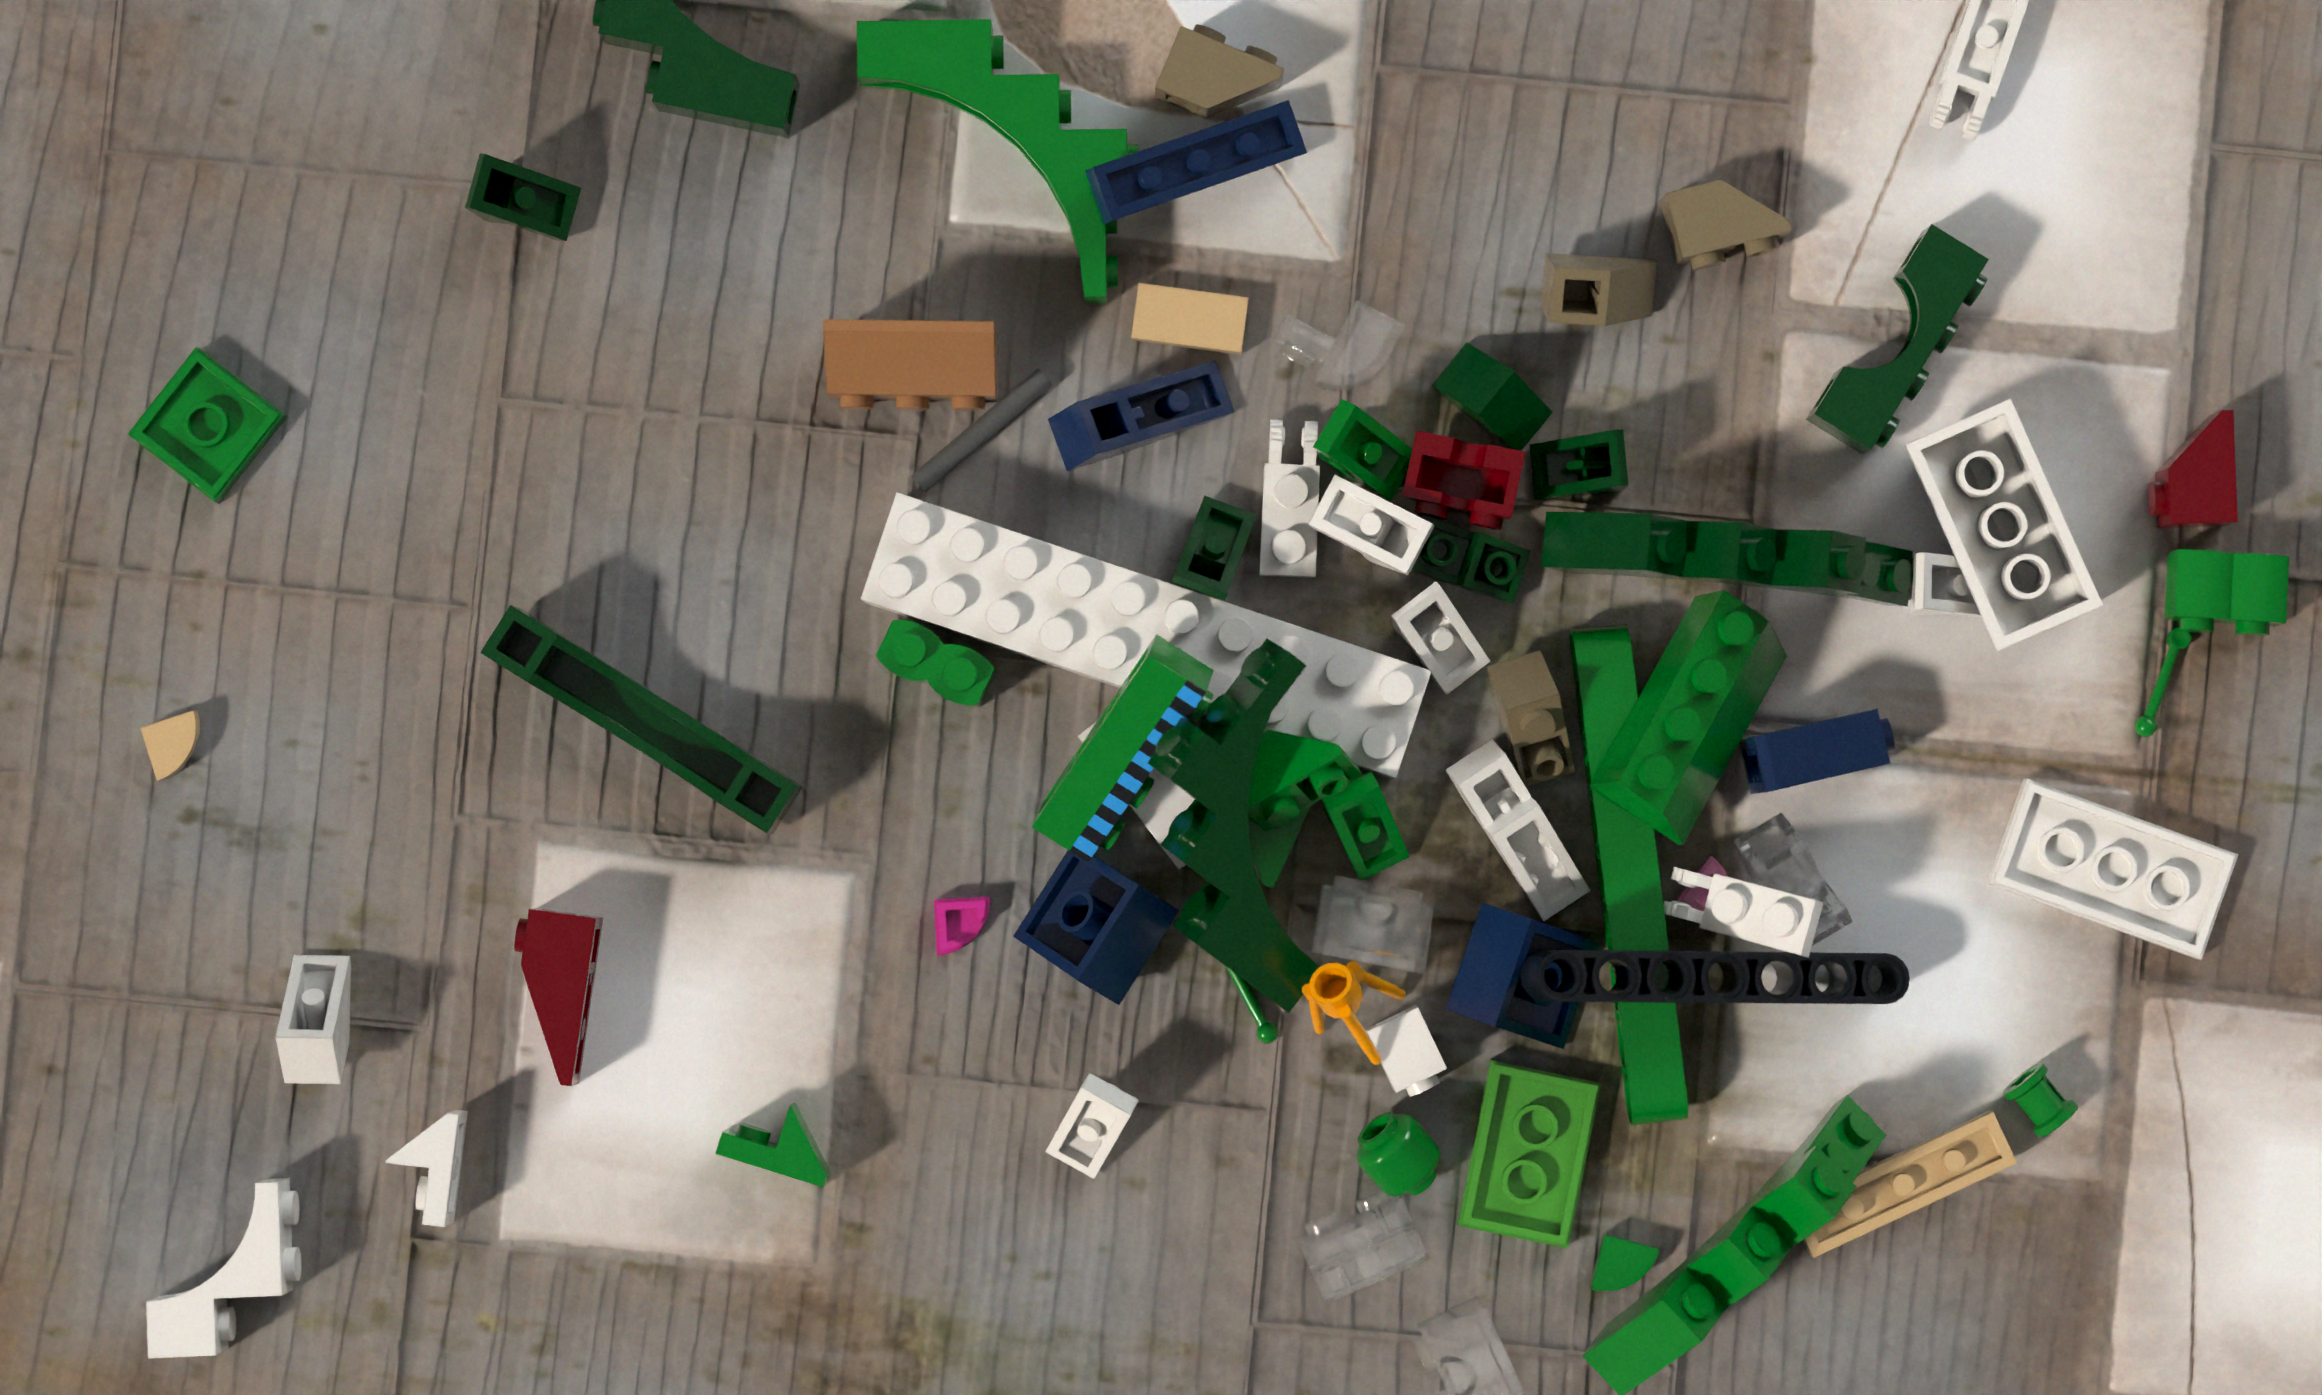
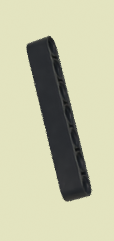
[1520,950,1910,1004]

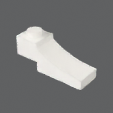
[1446,740,1591,921]

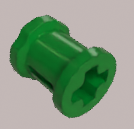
[2003,1062,2078,1137]

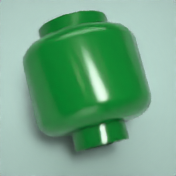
[1357,1112,1440,1197]

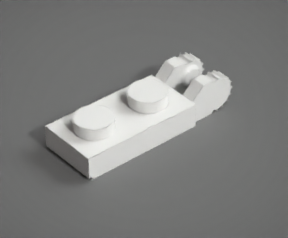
[1929,0,2029,141]
[1259,419,1320,578]
[1663,867,1823,958]

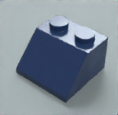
[1013,850,1179,1005]
[1446,903,1599,1049]

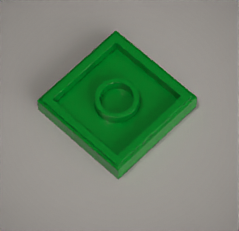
[128,347,288,504]

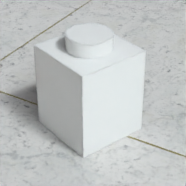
[1365,1005,1447,1097]

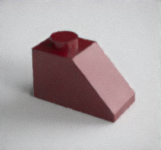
[2148,410,2238,529]

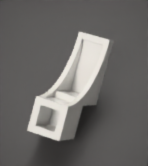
[146,1178,301,1359]

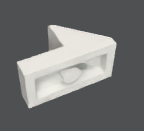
[1308,475,1434,575]
[1911,552,1982,618]
[1391,582,1490,695]
[1045,1073,1139,1179]
[385,1110,468,1227]

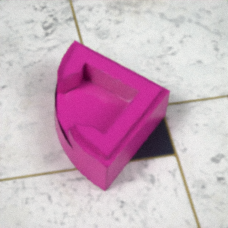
[934,896,991,956]

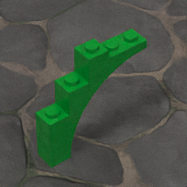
[857,19,1138,304]
[1582,1095,1887,1395]

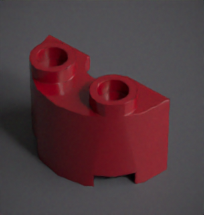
[1402,430,1526,530]

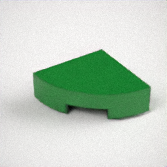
[1589,1233,1660,1291]

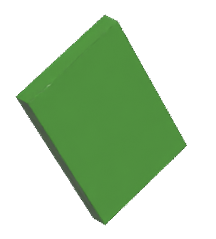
[1457,1060,1602,1248]

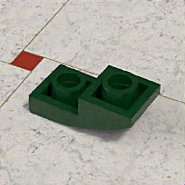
[1411,514,1531,603]

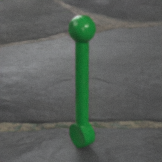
[2134,627,2191,737]
[1225,966,1279,1044]

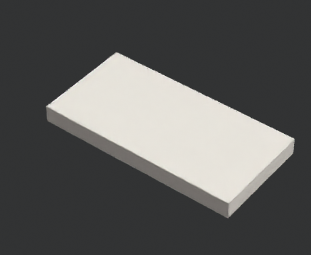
[1986,779,2238,960]

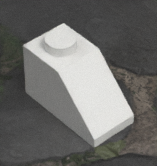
[275,955,351,1084]

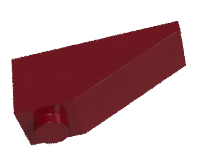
[514,908,603,1086]

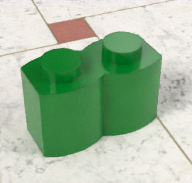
[2164,549,2289,636]
[876,620,997,707]

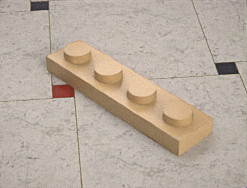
[1803,1111,2017,1258]

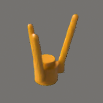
[1302,961,1406,1065]

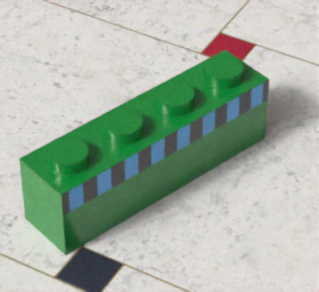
[1031,634,1214,862]

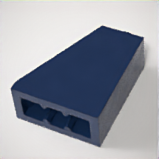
[1739,709,1895,794]

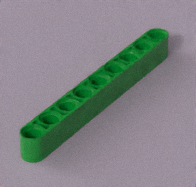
[1570,624,1688,1126]

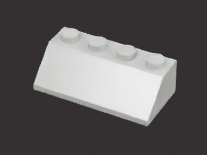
[1905,398,2103,651]

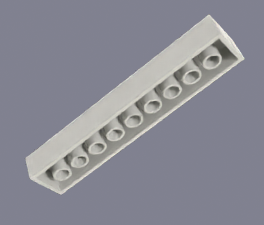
[861,492,1432,779]

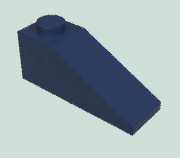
[1048,360,1235,471]

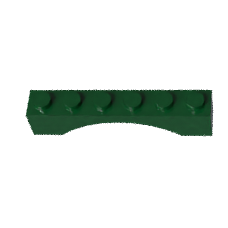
[480,605,803,834]

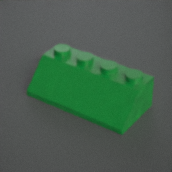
[1590,590,1787,845]

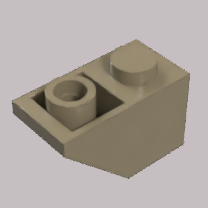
[1155,24,1284,119]
[1660,179,1792,271]
[1540,253,1657,326]
[1487,650,1575,787]

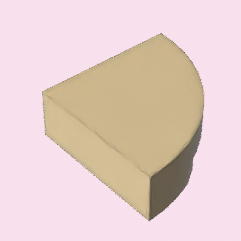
[140,710,200,781]

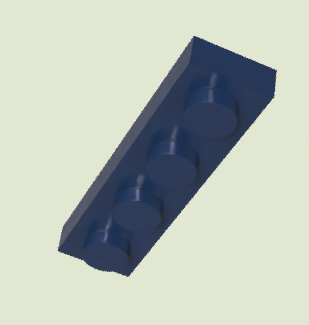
[1085,100,1307,224]

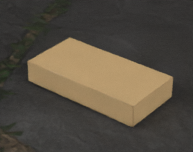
[1131,283,1249,355]

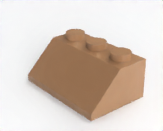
[823,319,999,411]

